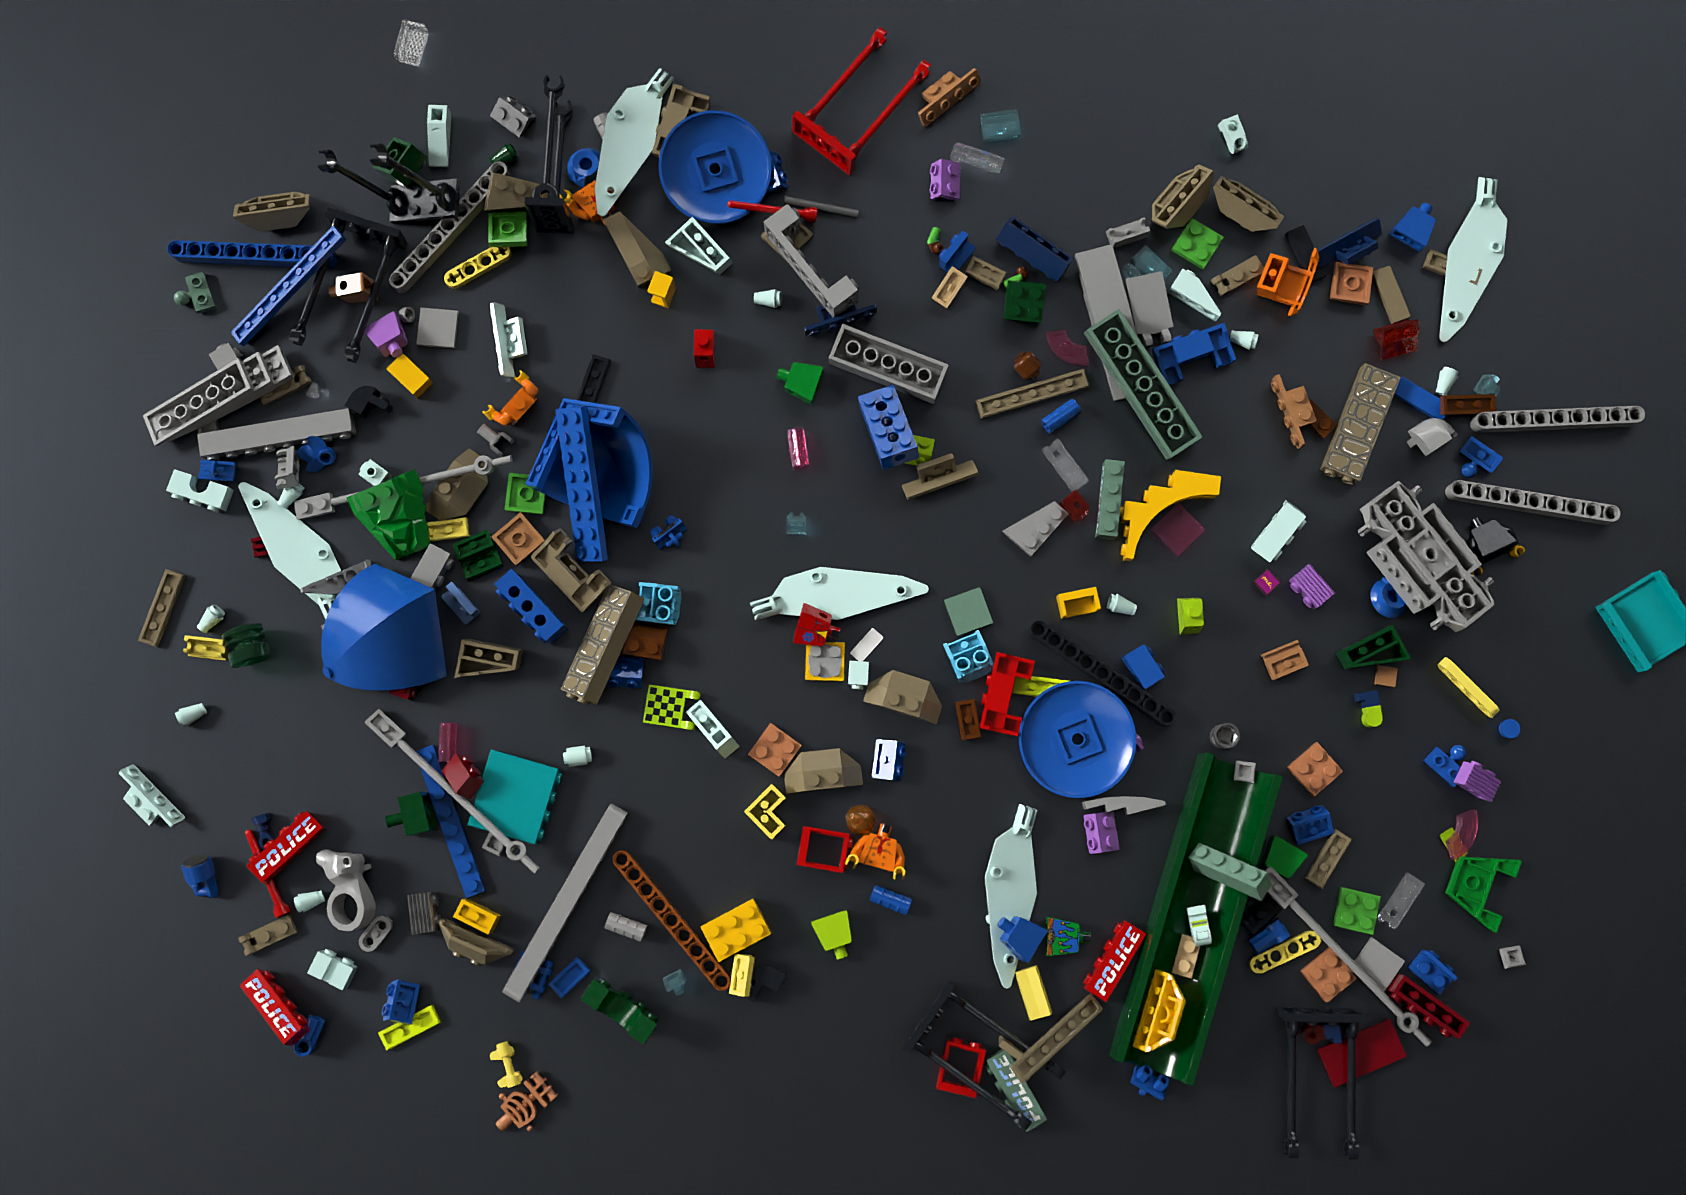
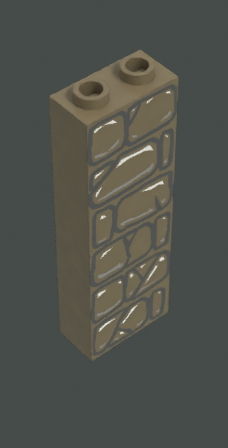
[1320,363,1401,485]
[561,585,644,705]

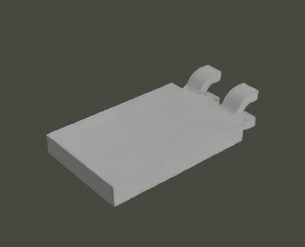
[1124,271,1173,347]

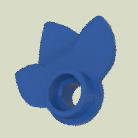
[296,436,336,472]

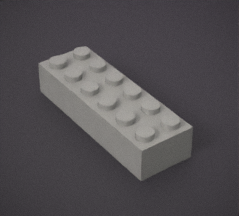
[828,324,949,404]

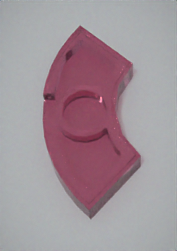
[1046,330,1088,366]
[1445,809,1478,860]

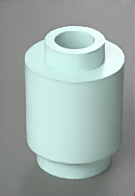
[563,745,592,767]

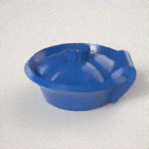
[567,148,600,188]
[1371,577,1407,618]

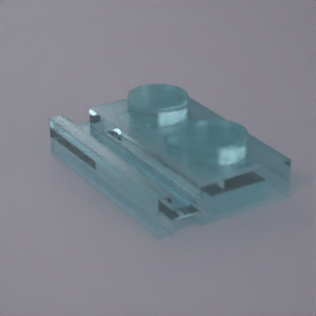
[980,109,1021,142]

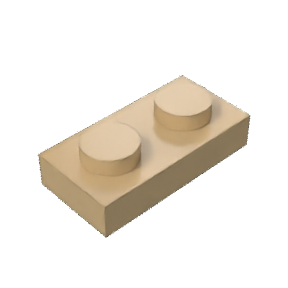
[932,266,968,308]
[1172,934,1200,979]

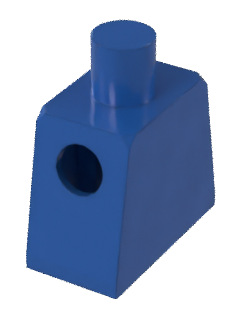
[1389,203,1436,252]
[997,916,1048,963]

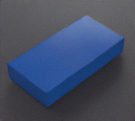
[548,957,591,999]

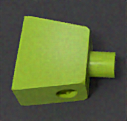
[1177,597,1204,635]
[811,910,852,959]

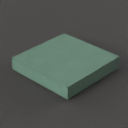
[944,587,993,636]

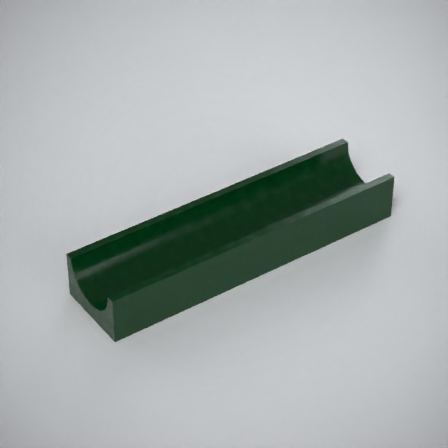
[1109,752,1282,1086]

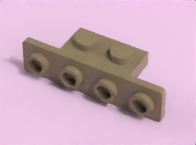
[902,453,979,500]

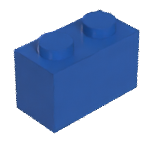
[1122,644,1165,690]

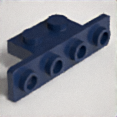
[1317,218,1382,267]
[804,304,877,336]

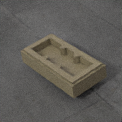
[965,256,1007,290]

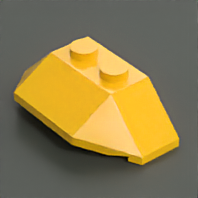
[1133,969,1186,1052]

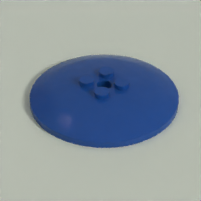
[659,110,771,224]
[1019,681,1137,798]

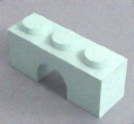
[166,469,234,513]

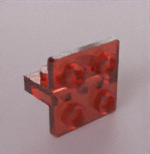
[1373,319,1420,360]

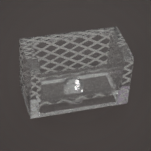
[393,20,429,66]

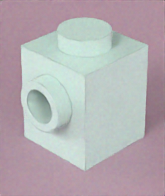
[359,459,392,486]

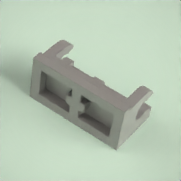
[1106,218,1150,249]
[275,446,300,489]

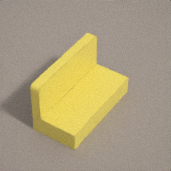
[729,954,755,997]

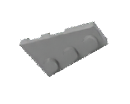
[1002,501,1069,557]

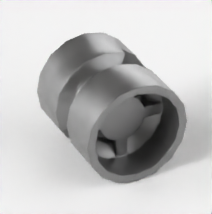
[1210,723,1240,749]

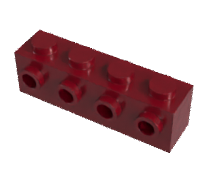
[1386,974,1470,1039]

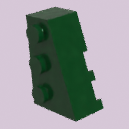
[1336,625,1411,670]

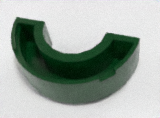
[581,978,659,1045]

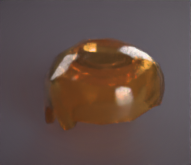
[846,805,876,836]

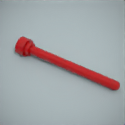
[727,200,817,223]
[245,829,291,919]

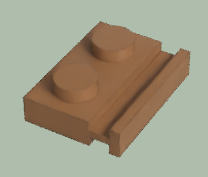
[1261,640,1309,680]

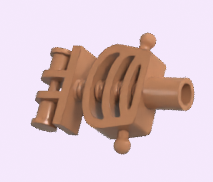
[496,1071,559,1132]

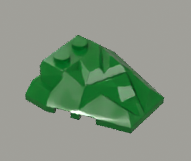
[346,469,430,560]

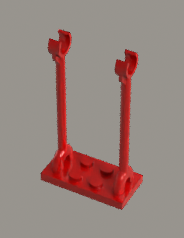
[792,27,931,176]

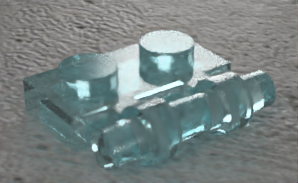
[1123,245,1173,280]

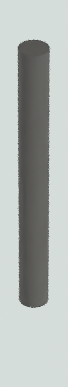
[784,196,859,217]

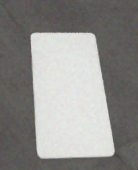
[850,628,883,661]

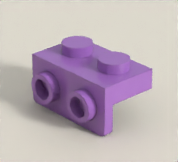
[930,159,960,201]
[1084,811,1120,854]

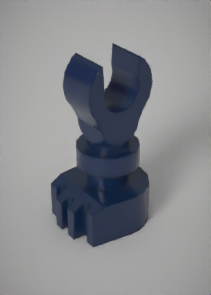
[252,812,275,848]

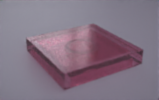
[1151,503,1206,556]

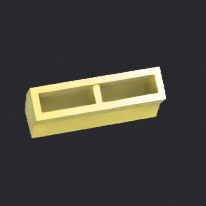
[1015,965,1052,1021]

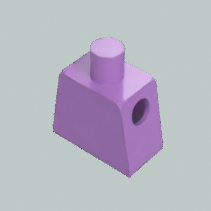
[364,311,408,358]

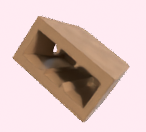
[329,272,378,303]

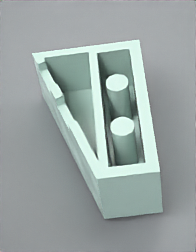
[665,217,733,275]
[1251,500,1306,562]

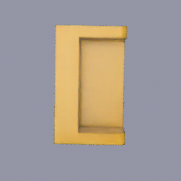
[648,271,676,308]
[387,353,433,398]
[1056,587,1101,619]
[453,898,501,934]

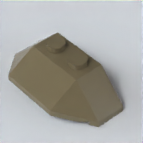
[1152,165,1214,229]
[1213,176,1284,231]
[233,192,311,232]
[426,448,488,521]
[863,670,942,725]
[784,748,863,794]
[439,918,516,966]

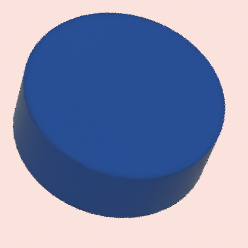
[1499,719,1520,739]

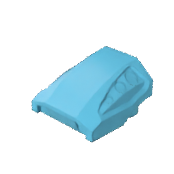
[635,582,681,625]
[943,630,994,682]

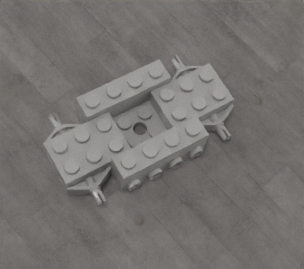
[1358,481,1495,632]

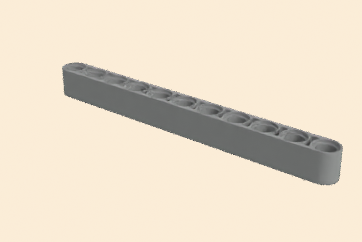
[502,803,628,1003]

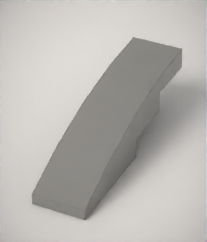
[1082,796,1166,815]

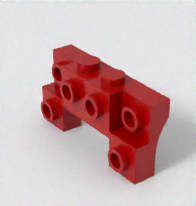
[980,652,1035,737]

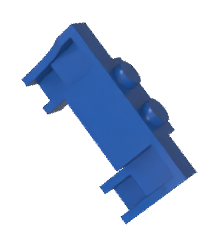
[1152,323,1236,386]

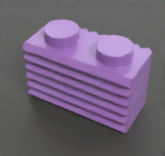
[1289,564,1335,609]
[1454,761,1501,802]

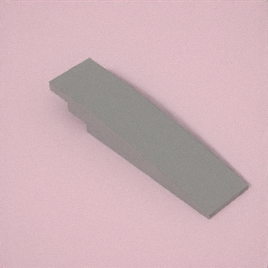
[1075,244,1137,401]
[143,345,294,447]

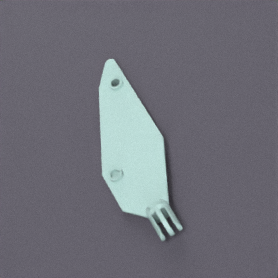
[595,68,674,216]
[1439,177,1507,342]
[239,482,341,620]
[750,567,929,621]
[985,804,1038,988]

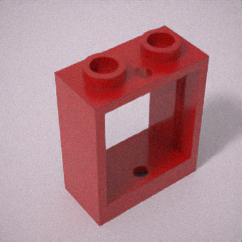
[797,826,853,873]
[936,1037,986,1098]

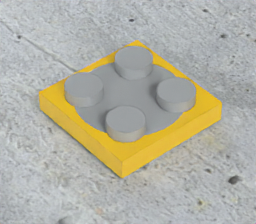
[805,642,845,681]

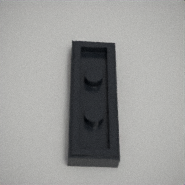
[1286,225,1327,283]
[576,354,611,403]

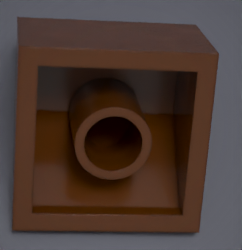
[623,620,669,662]

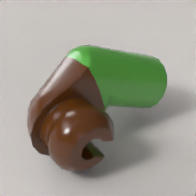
[927,227,944,255]
[1003,267,1028,287]

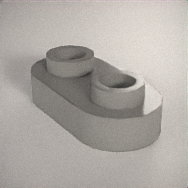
[359,916,393,952]

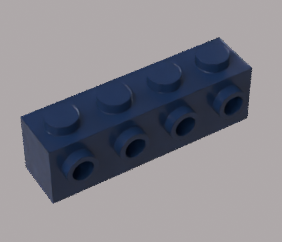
[996,216,1074,282]

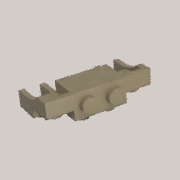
[652,84,710,158]
[531,528,612,613]

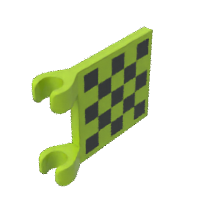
[643,684,701,730]

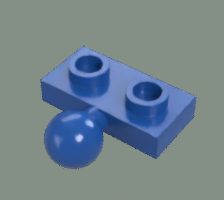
[1459,436,1503,477]
[1423,745,1466,787]

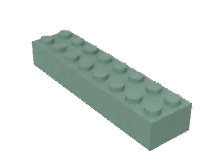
[1084,309,1202,460]

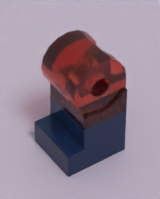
[1301,1022,1342,1044]

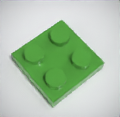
[488,212,527,248]
[1171,218,1224,270]
[505,473,546,515]
[1333,887,1381,935]

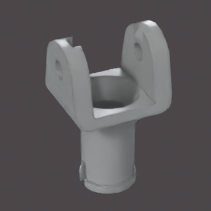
[477,423,515,457]

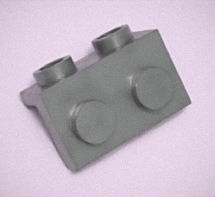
[490,95,537,137]

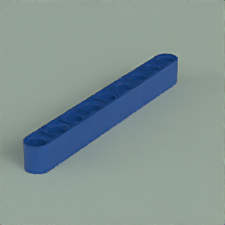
[167,240,339,268]

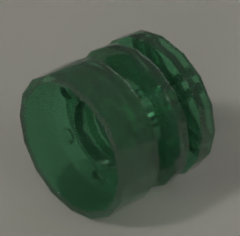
[221,623,272,668]

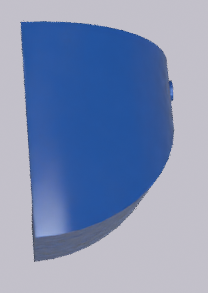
[525,398,653,528]
[321,564,447,690]

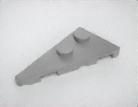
[301,560,371,595]

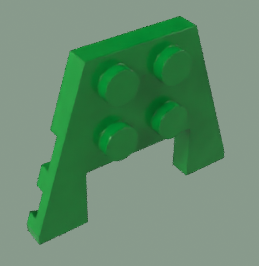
[1445,857,1522,933]

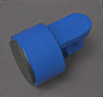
[181,854,218,898]

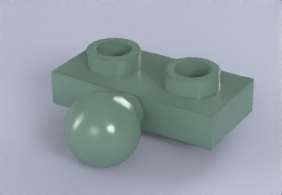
[174,272,216,314]

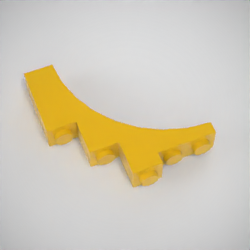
[1119,470,1221,562]

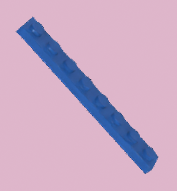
[231,226,346,347]
[416,745,486,898]

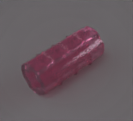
[787,428,809,469]
[438,723,457,762]

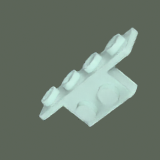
[490,302,527,378]
[119,764,185,827]

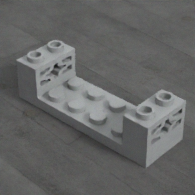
[764,204,859,318]

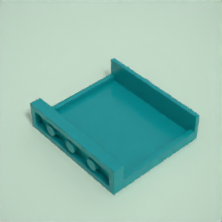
[1595,570,1686,672]
[468,749,562,844]

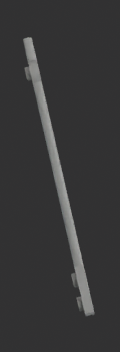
[294,455,513,520]
[365,709,540,874]
[1264,866,1432,1046]

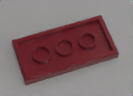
[1317,1019,1407,1087]

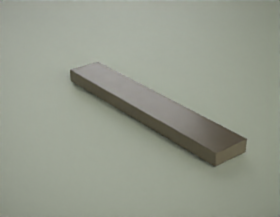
[975,369,1089,419]
[1010,993,1103,1083]

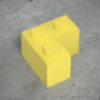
[744,784,786,840]

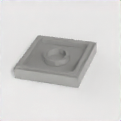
[416,308,459,349]
[1349,937,1405,991]

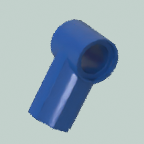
[1248,918,1290,955]
[294,1015,326,1057]

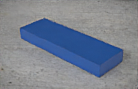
[1394,377,1446,420]

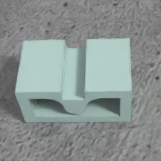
[307,949,358,990]

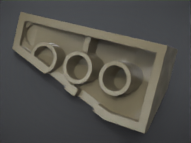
[603,211,672,288]

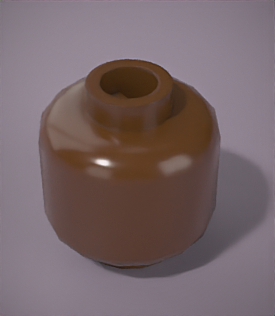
[1013,351,1042,379]

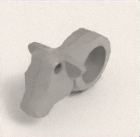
[316,849,376,931]

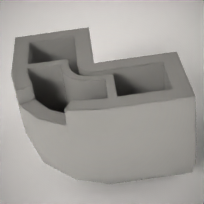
[1407,418,1457,456]

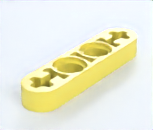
[444,247,512,289]
[1438,658,1500,718]
[1248,931,1321,974]

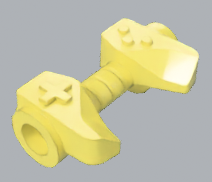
[490,1041,522,1088]

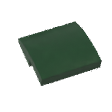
[453,529,504,582]

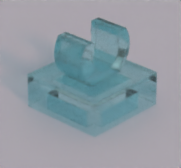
[1473,374,1501,395]
[786,512,806,534]
[663,969,685,996]

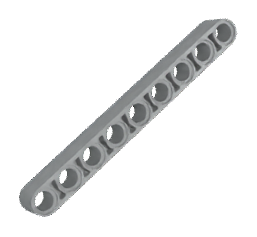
[389,161,510,293]
[1470,406,1645,433]
[1445,480,1621,525]

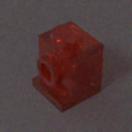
[1060,489,1090,521]

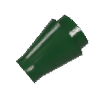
[489,143,518,164]

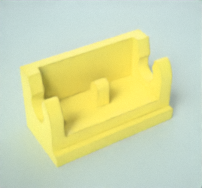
[183,635,230,661]

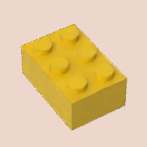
[701,898,772,962]

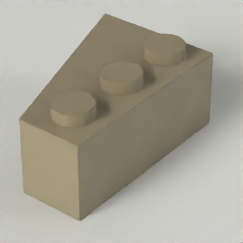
[484,172,548,211]

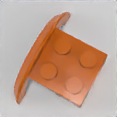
[1257,248,1319,317]

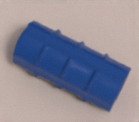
[1041,399,1081,434]
[869,885,912,915]

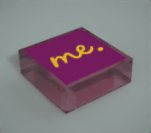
[1253,569,1281,596]

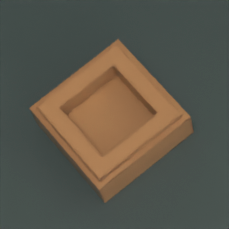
[1374,665,1398,688]

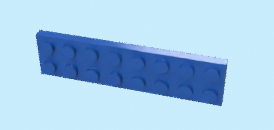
[555,406,608,562]

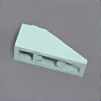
[1168,269,1221,322]
[686,700,740,759]

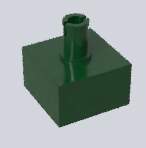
[385,792,438,836]

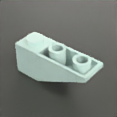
[427,105,452,167]

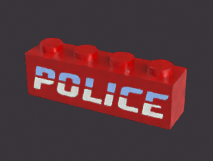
[246,811,326,884]
[1083,920,1146,1002]
[240,969,311,1046]

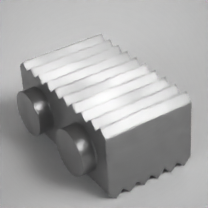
[407,891,441,935]

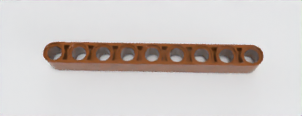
[613,850,731,991]

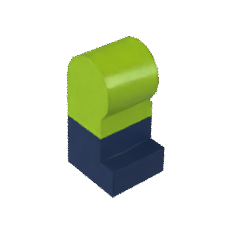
[1354,690,1382,728]

